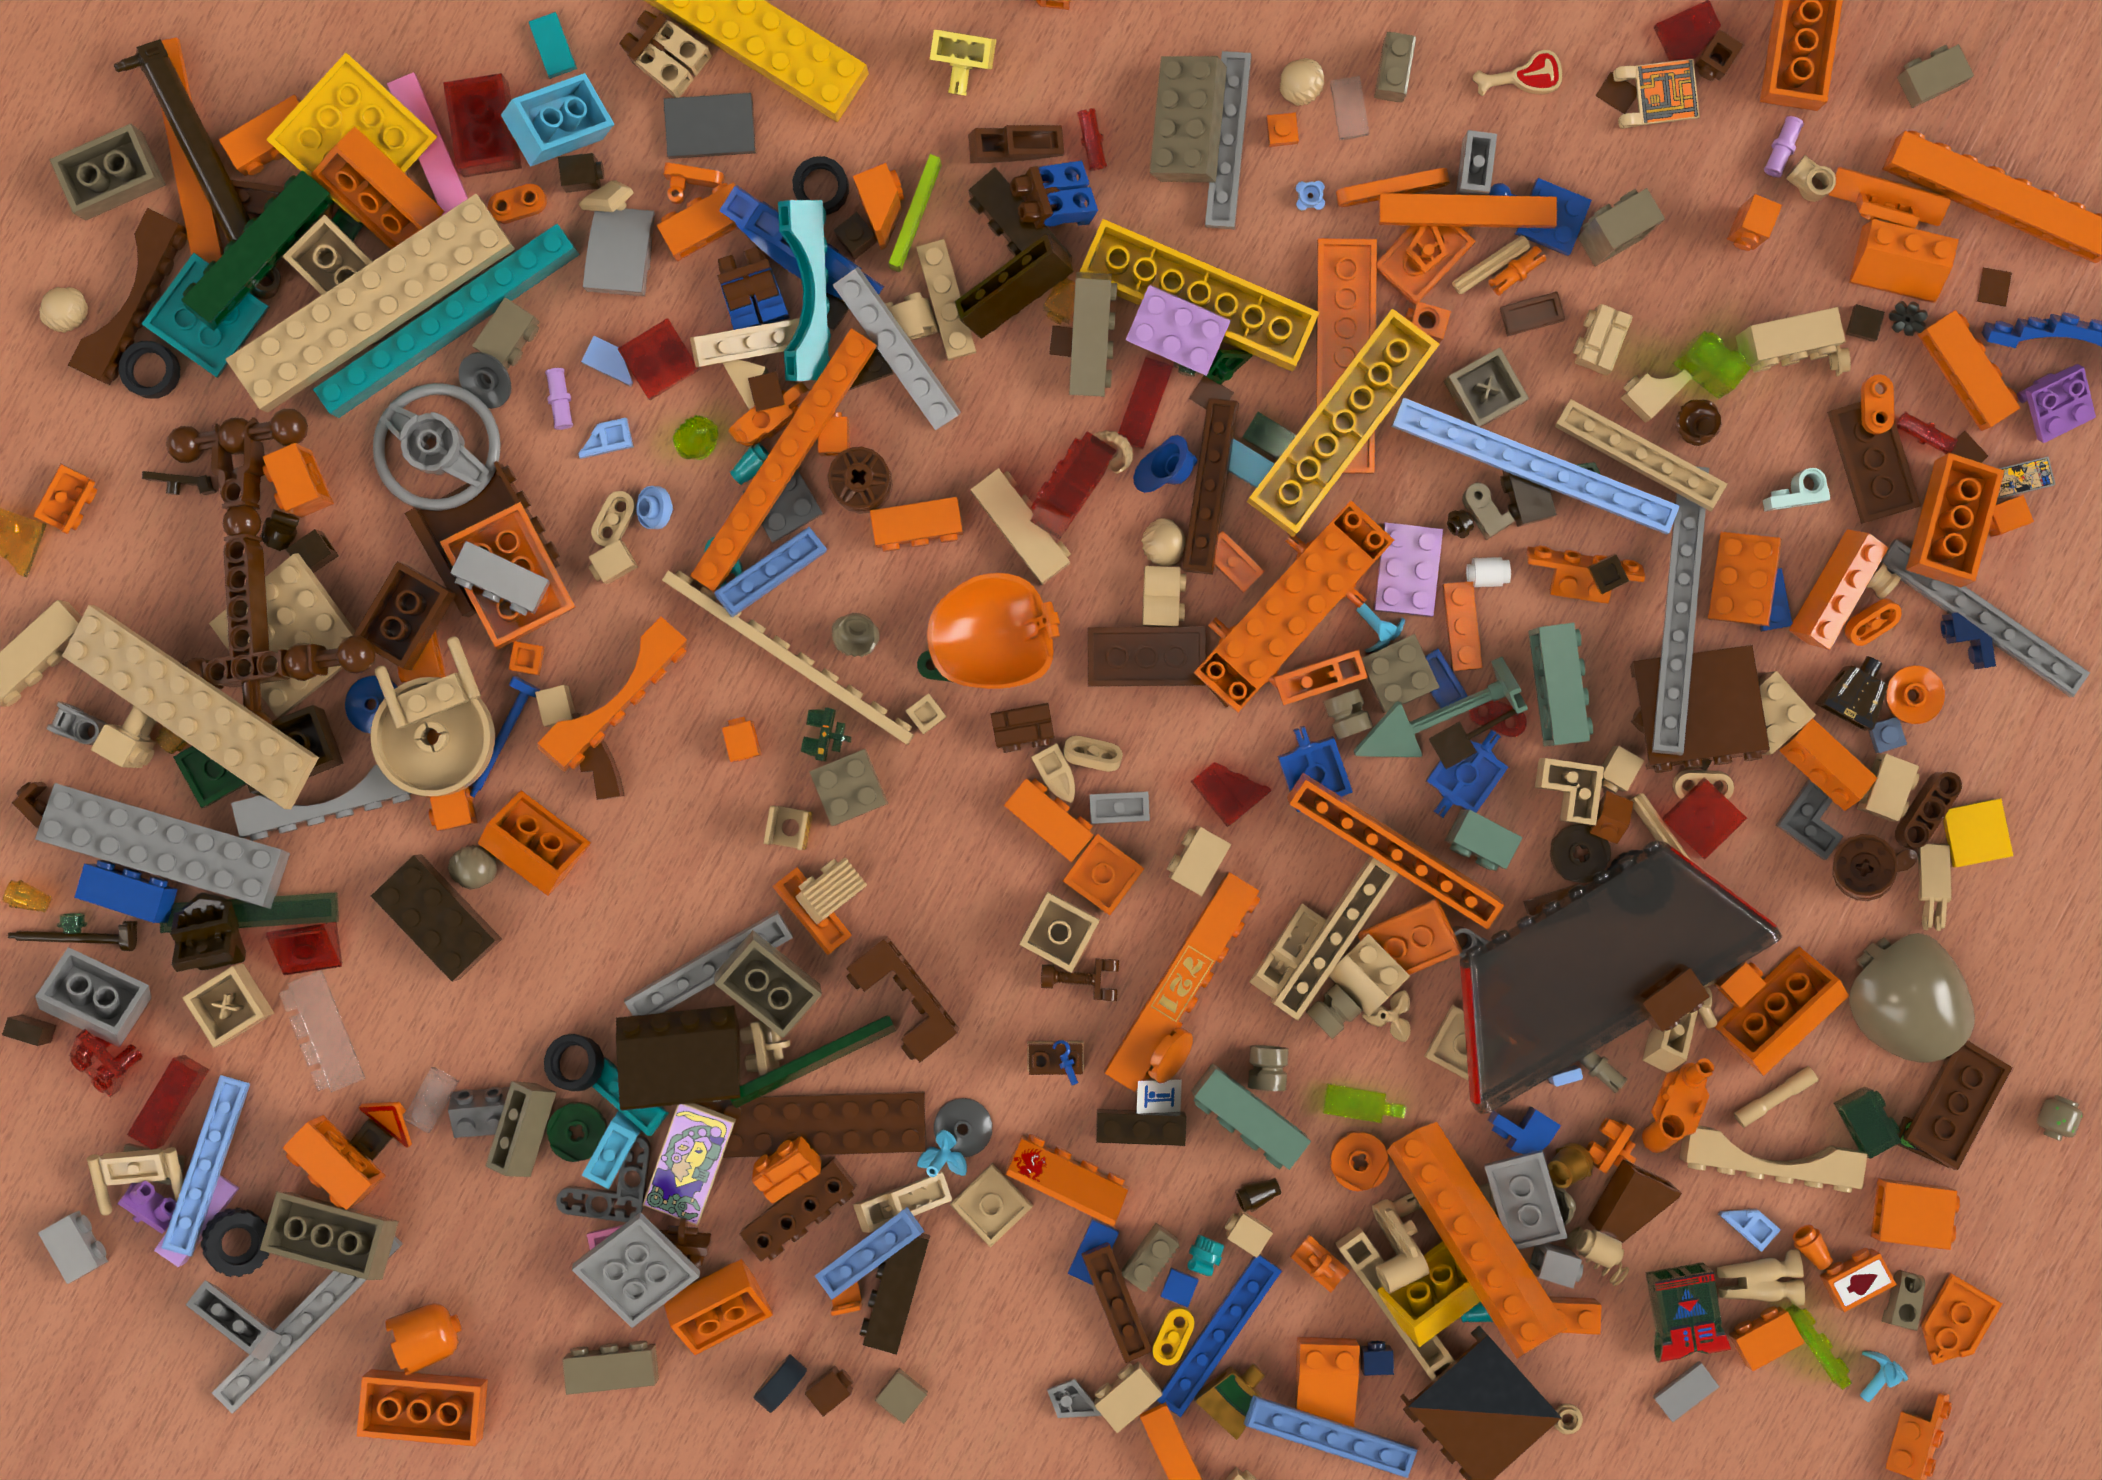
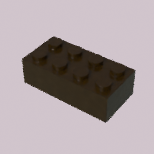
[371,854,502,982]

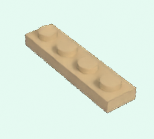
[916,239,976,361]
[690,318,800,367]

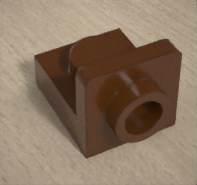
[12,782,47,828]

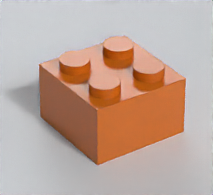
[262,443,334,518]

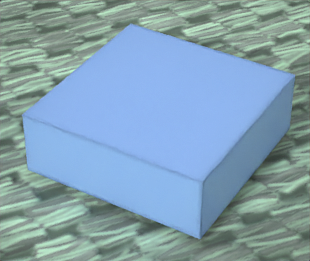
[1547,1065,1583,1087]

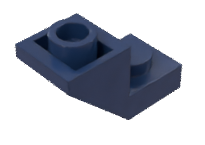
[1940,612,1996,669]

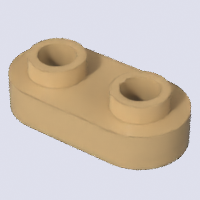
[591,491,636,547]
[1063,736,1123,772]
[1673,770,1734,802]

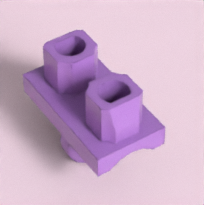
[117,1180,177,1234]

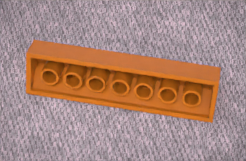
[1387,1122,1568,1359]

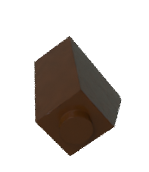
[1588,1160,1682,1243]

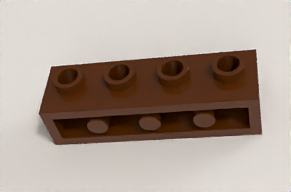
[739,1157,857,1262]

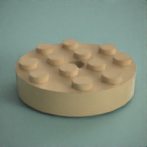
[371,677,495,796]

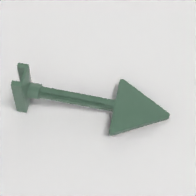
[1354,657,1528,757]

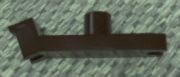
[142,471,217,495]

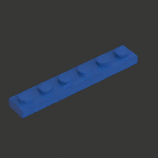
[1157,1254,1282,1417]

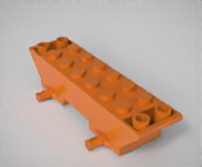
[1194,500,1394,713]

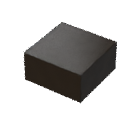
[2,1014,57,1046]

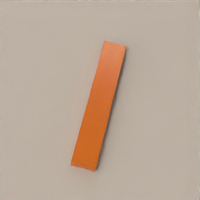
[1379,193,1557,228]

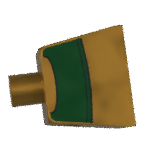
[1194,1363,1266,1440]

